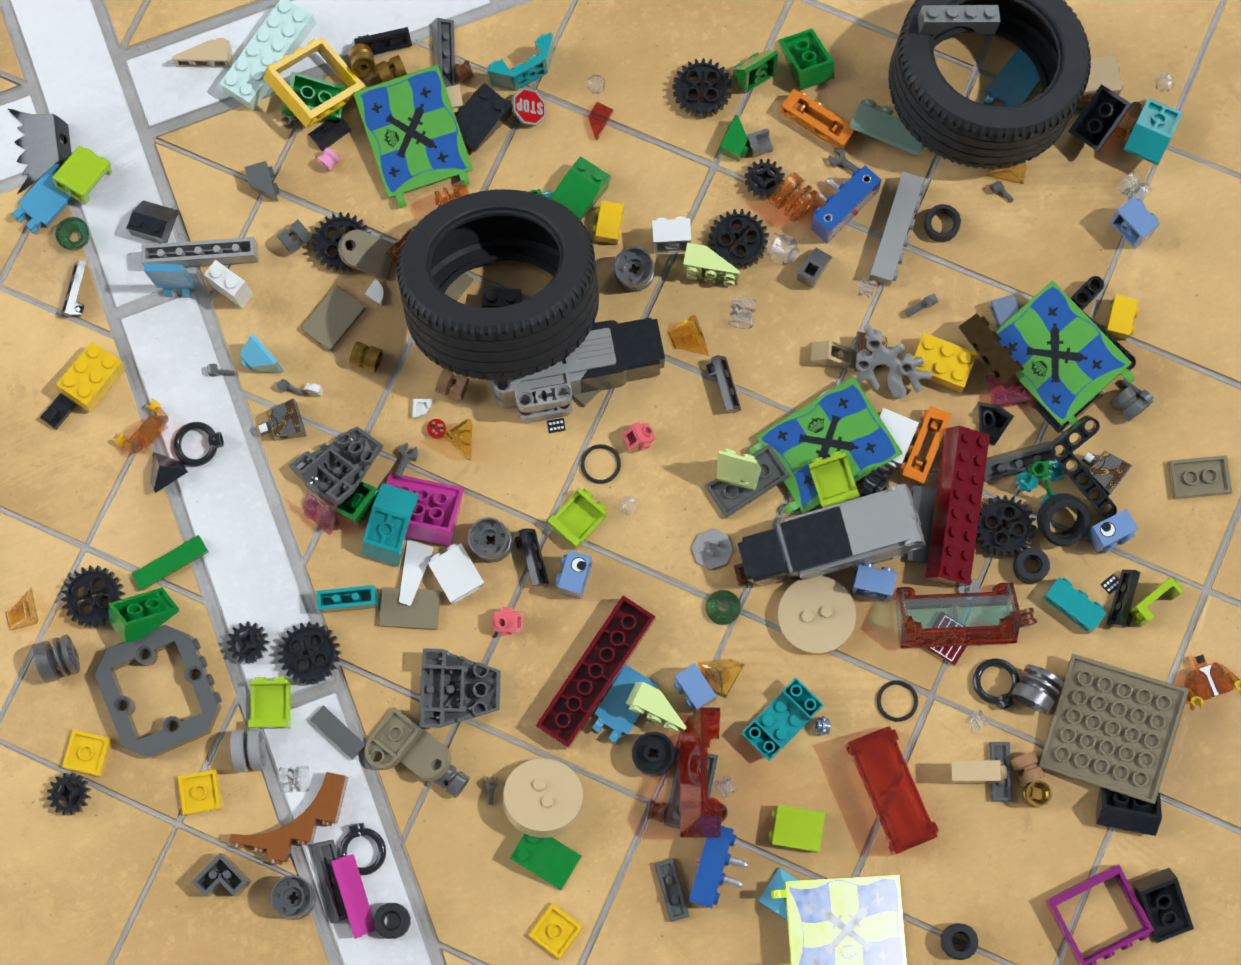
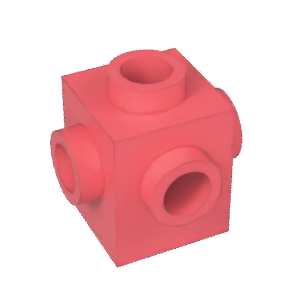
[621,422,656,451]
[492,607,523,635]

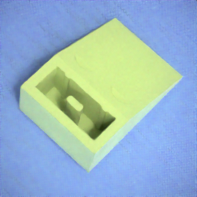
[683,243,740,286]
[717,449,761,491]
[625,682,686,732]

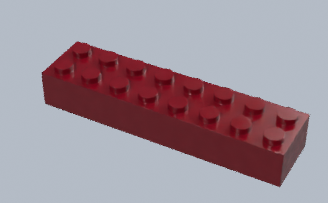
[925,426,990,587]
[535,595,656,749]

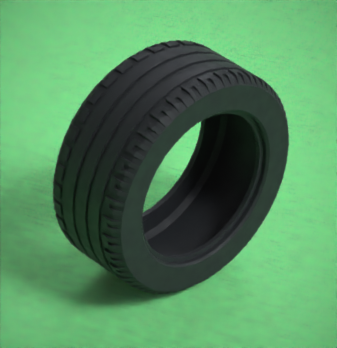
[888,0,1091,169]
[397,189,599,380]

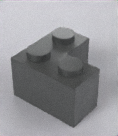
[192,853,252,897]

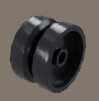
[632,732,675,777]

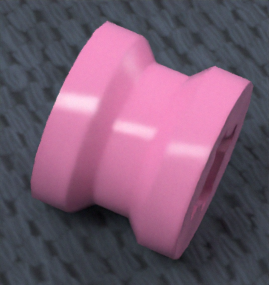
[317,148,340,171]

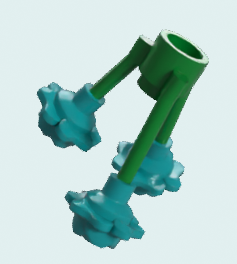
[1015,460,1066,510]

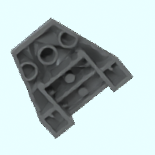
[289,426,383,507]
[419,648,501,728]

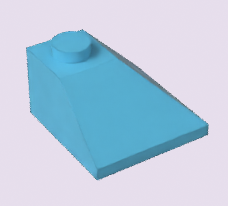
[239,334,284,373]
[758,868,799,920]

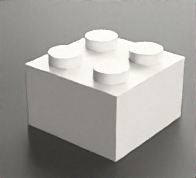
[652,216,691,254]

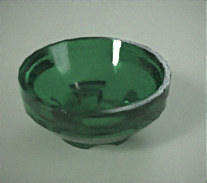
[55,217,90,251]
[706,590,741,625]

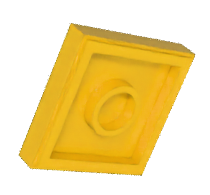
[62,729,111,777]
[177,769,223,816]
[528,903,584,960]

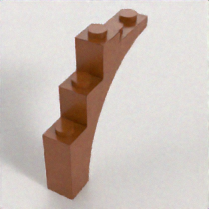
[229,772,349,865]

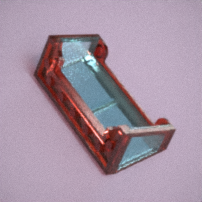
[895,582,1021,648]

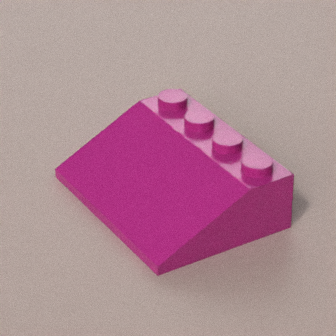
[386,473,464,546]

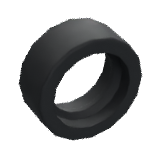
[924,204,961,242]

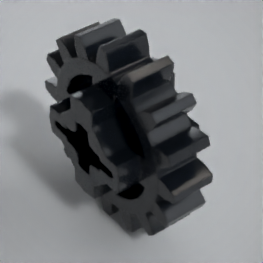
[745,159,785,200]
[860,465,892,497]
[226,621,270,664]
[47,772,91,816]

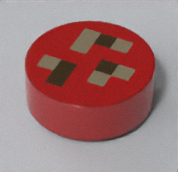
[427,419,447,439]

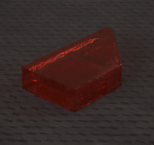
[588,102,613,140]

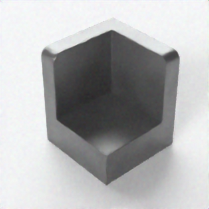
[747,128,773,158]

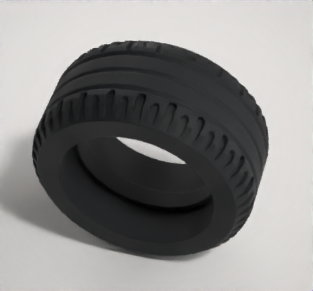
[1037,493,1091,547]

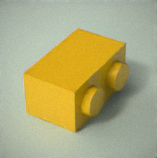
[592,201,624,245]
[1105,294,1140,340]

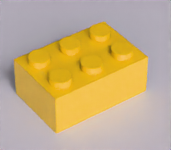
[914,333,977,393]
[56,341,126,413]

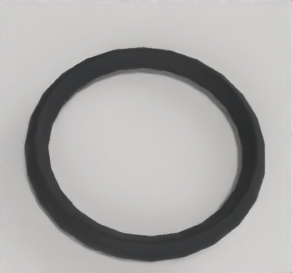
[581,444,621,484]
[877,680,918,722]

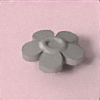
[958,579,981,600]

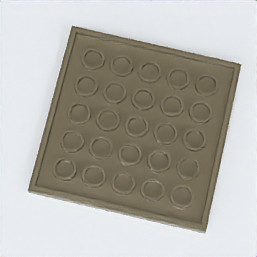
[1038,653,1189,804]

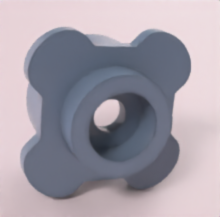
[815,716,831,736]

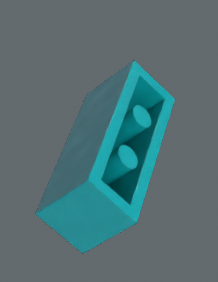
[1042,577,1107,634]
[316,585,379,613]

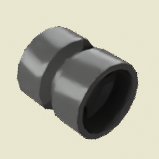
[277,220,313,254]
[1111,386,1147,422]
[433,764,470,798]

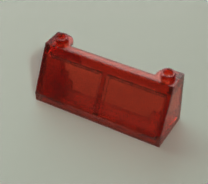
[680,707,722,838]
[845,726,939,856]

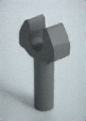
[828,148,858,173]
[904,293,939,318]
[1121,379,1154,407]
[394,443,418,478]

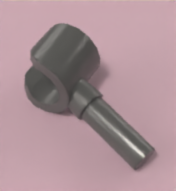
[281,115,300,129]
[990,181,1014,202]
[207,364,234,377]
[277,379,304,396]
[486,776,498,805]

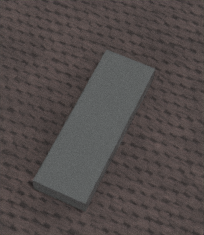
[310,705,366,760]
[989,742,1012,802]
[655,858,690,922]

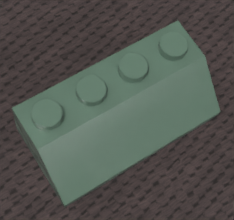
[849,98,924,156]

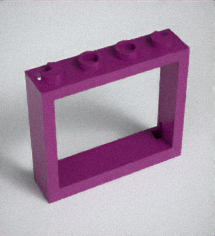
[1045,864,1154,965]

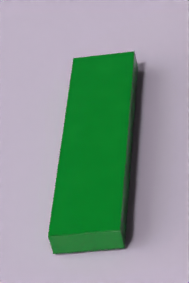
[132,535,209,591]

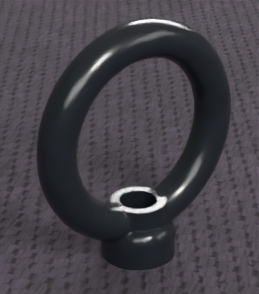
[173,422,224,467]
[973,658,1020,710]
[339,822,386,876]

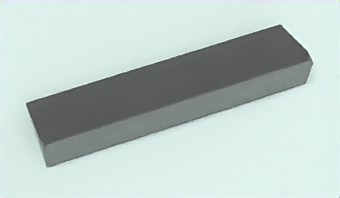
[432,17,456,87]
[984,441,1056,482]
[311,840,348,923]

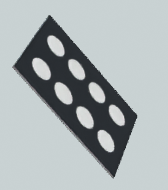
[547,418,566,433]
[1101,573,1119,595]

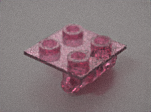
[985,375,1032,407]
[302,491,340,535]

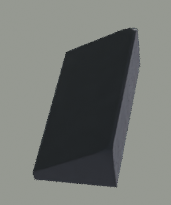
[308,116,351,151]

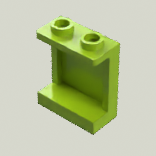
[52,145,112,205]
[808,451,860,508]
[548,487,608,549]
[1129,577,1184,627]
[248,676,291,729]
[768,805,825,853]

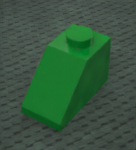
[719,115,749,162]

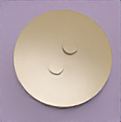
[777,576,856,655]
[503,758,583,838]

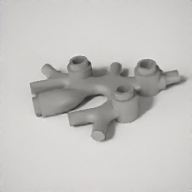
[855,325,932,399]

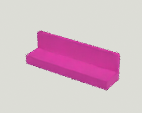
[331,854,376,939]

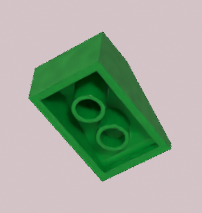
[778,28,835,90]
[733,50,778,94]
[282,71,345,120]
[550,156,611,220]
[333,481,378,526]
[108,587,179,644]
[510,834,582,890]

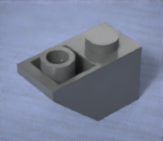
[245,161,280,202]
[797,248,832,288]

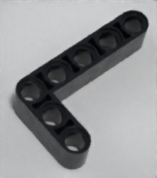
[1070,276,1136,371]
[1048,415,1117,519]

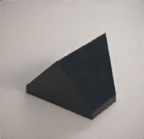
[978,402,1014,445]
[151,452,188,493]

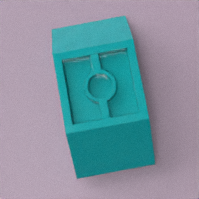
[486,32,554,91]
[1123,98,1183,165]
[362,483,420,567]
[741,677,824,761]

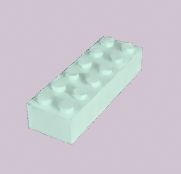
[219,0,316,111]

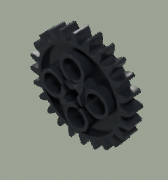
[672,58,732,118]
[708,209,769,270]
[311,212,371,273]
[976,495,1037,558]
[61,565,125,628]
[277,621,342,685]

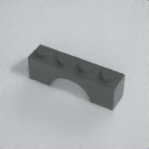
[918,5,1000,35]

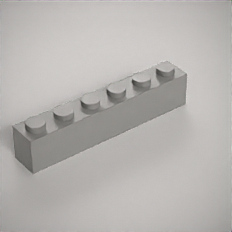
[869,172,926,286]
[141,237,259,267]

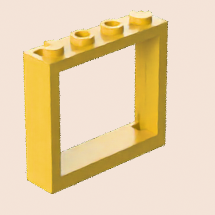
[263,37,365,128]

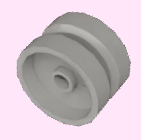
[230,727,266,773]

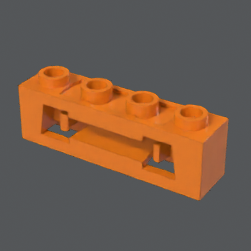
[780,89,855,150]
[899,405,952,486]

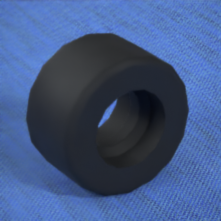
[1013,548,1050,584]
[374,903,411,939]
[940,923,978,960]

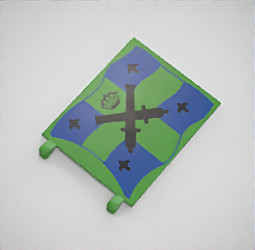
[353,64,473,208]
[996,280,1135,426]
[749,376,903,514]

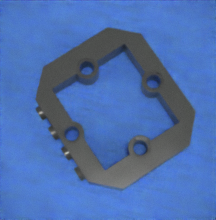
[95,625,222,758]

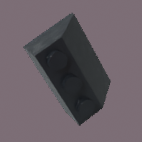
[1068,84,1133,152]
[1096,787,1162,836]

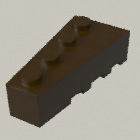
[958,313,1024,390]

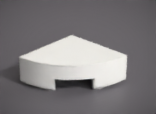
[365,279,384,305]
[303,383,323,397]
[412,399,432,419]

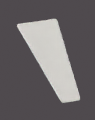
[399,539,434,606]

